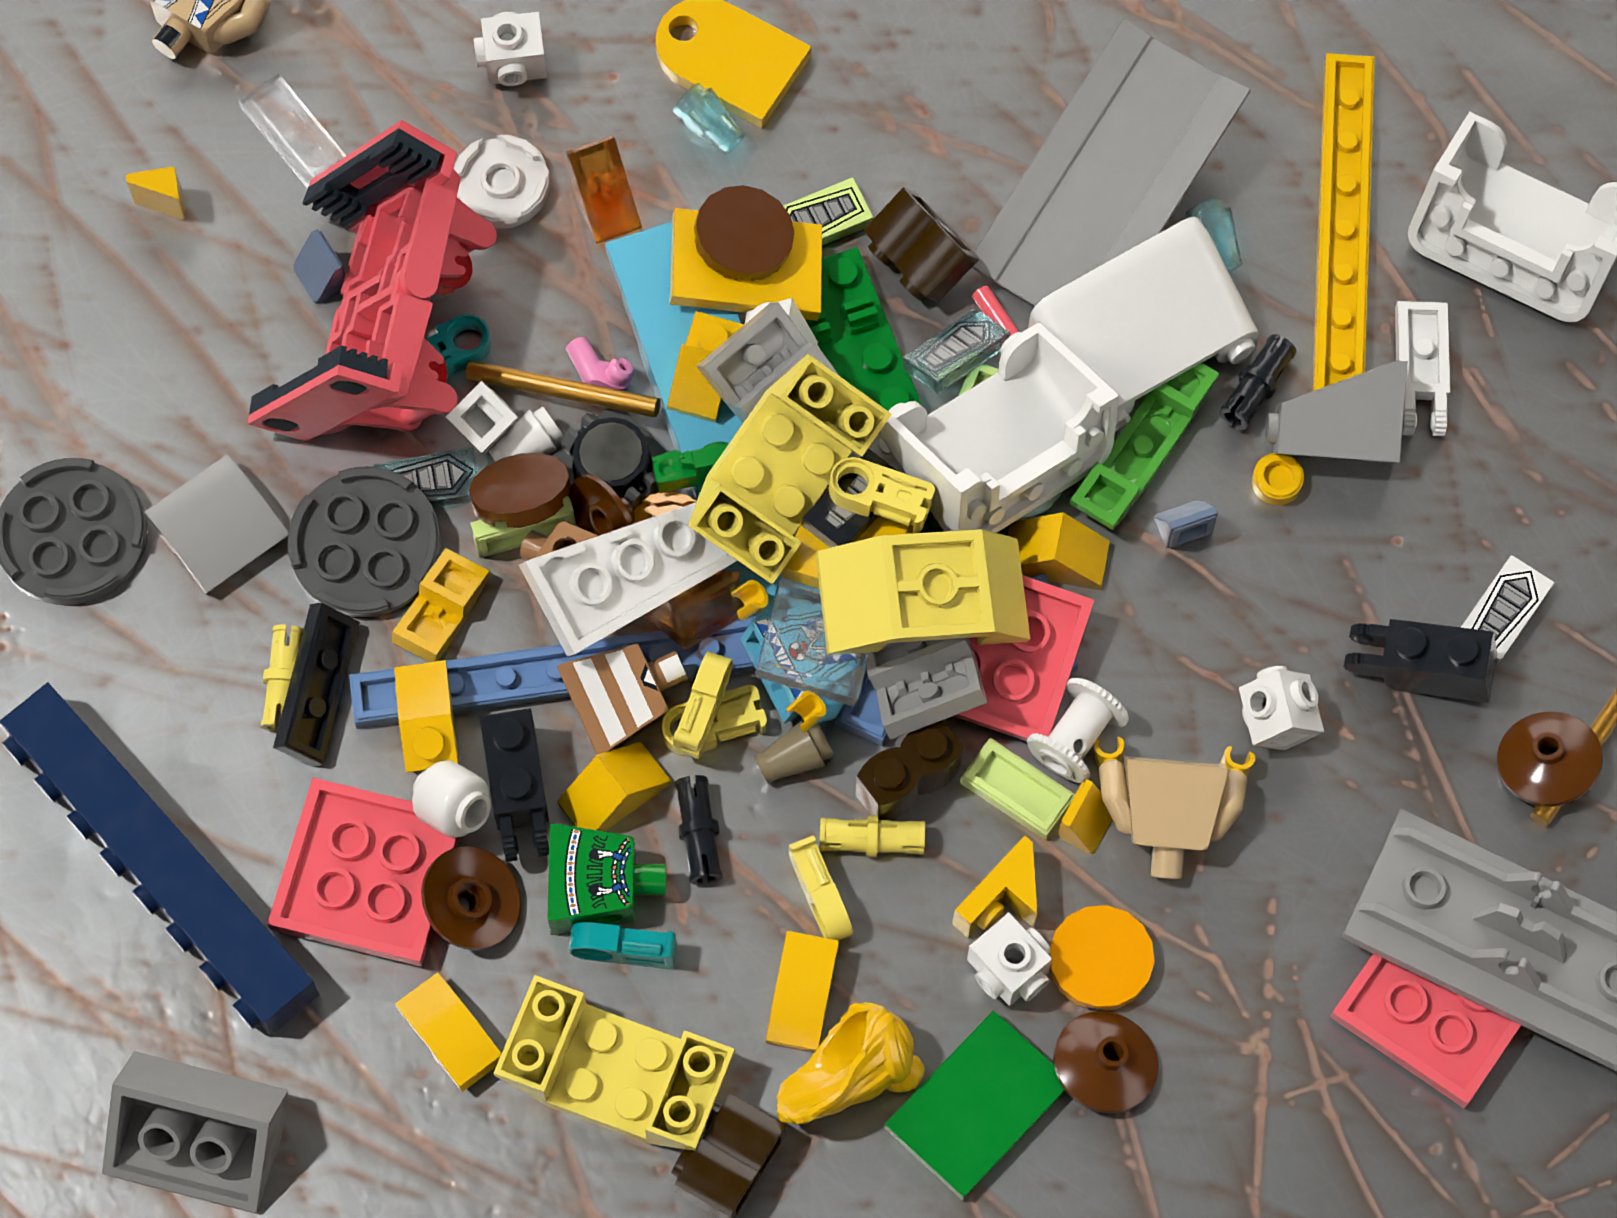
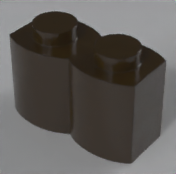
[864,187,979,302]
[856,720,963,821]
[671,1093,786,1218]

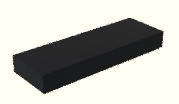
[273,602,360,766]

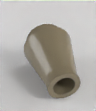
[754,720,835,784]

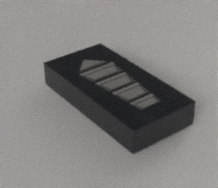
[801,448,899,548]

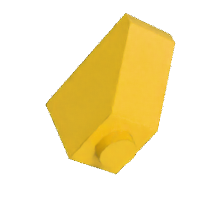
[394,660,460,772]

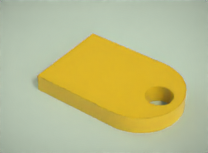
[656,0,811,129]

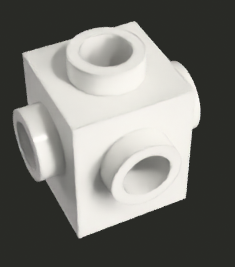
[474,12,547,86]
[1239,666,1324,750]
[967,912,1052,1007]

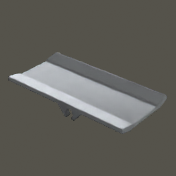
[972,18,1250,306]
[1341,809,1617,1071]

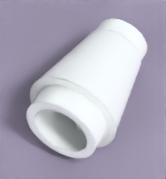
[488,406,564,462]

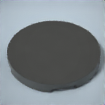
[0,458,148,605]
[288,466,442,618]

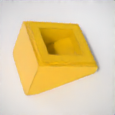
[126,166,186,219]
[1058,779,1112,854]

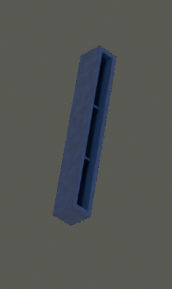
[0,682,320,1036]

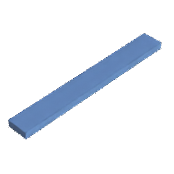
[349,617,756,729]

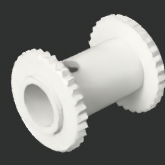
[1027,678,1129,783]

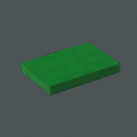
[884,1010,1066,1201]

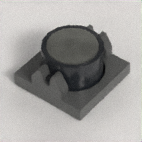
[552,408,667,511]

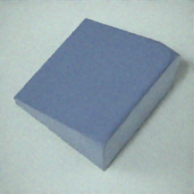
[293,229,345,304]
[1154,500,1218,548]

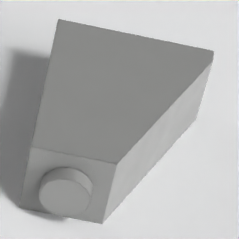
[1265,360,1408,463]

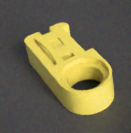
[829,457,935,533]
[673,651,733,759]
[662,685,767,756]
[789,835,853,940]

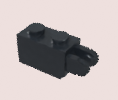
[1343,619,1498,703]
[479,708,549,862]

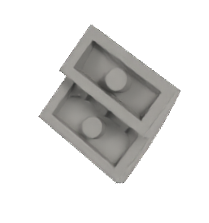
[696,302,839,423]
[144,454,288,594]
[863,638,988,740]

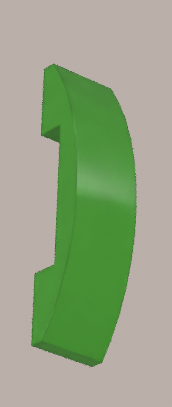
[1070,363,1219,530]

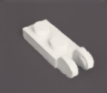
[1395,301,1450,437]

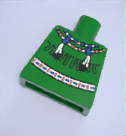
[547,824,666,935]

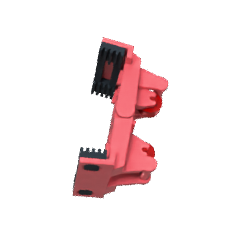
[248,120,497,442]

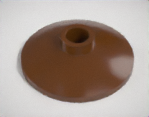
[570,474,635,536]
[1497,712,1603,807]
[421,846,521,950]
[1053,1011,1158,1113]

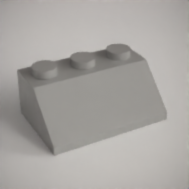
[102,1051,288,1213]

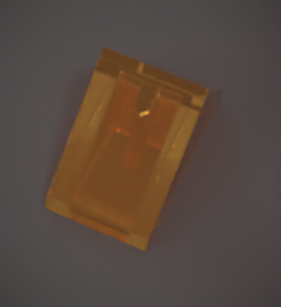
[566,135,642,244]
[643,571,744,650]

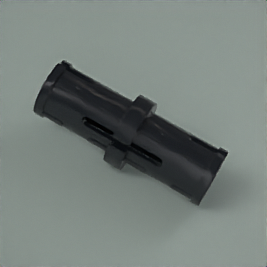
[1219,334,1297,430]
[675,775,723,885]

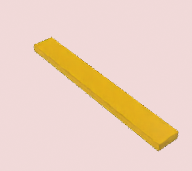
[1312,53,1375,391]

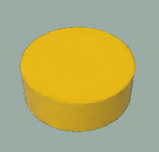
[1252,453,1304,506]

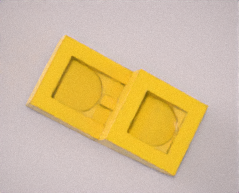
[392,548,490,662]
[766,931,839,1053]
[395,972,502,1092]

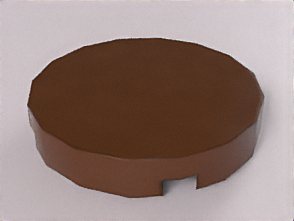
[694,185,795,281]
[469,453,572,528]

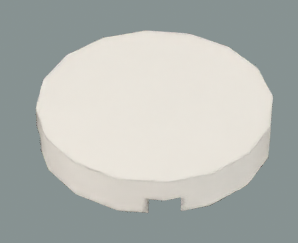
[454,135,550,229]

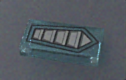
[903,308,1010,394]
[374,447,478,508]

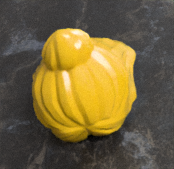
[776,1002,925,1125]

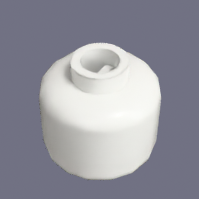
[412,760,491,838]

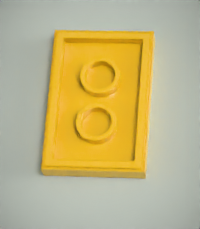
[669,208,822,321]

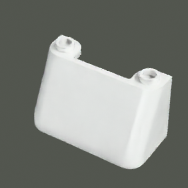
[1408,112,1617,322]
[1028,217,1259,433]
[881,322,1119,533]

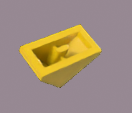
[1008,512,1110,590]
[557,742,672,832]

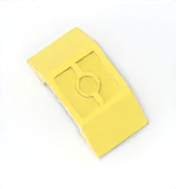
[688,354,892,585]
[815,529,1030,655]
[494,975,735,1151]

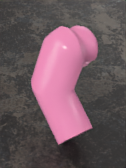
[566,337,634,390]

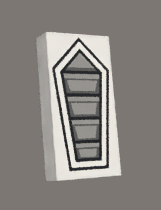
[1461,555,1555,666]

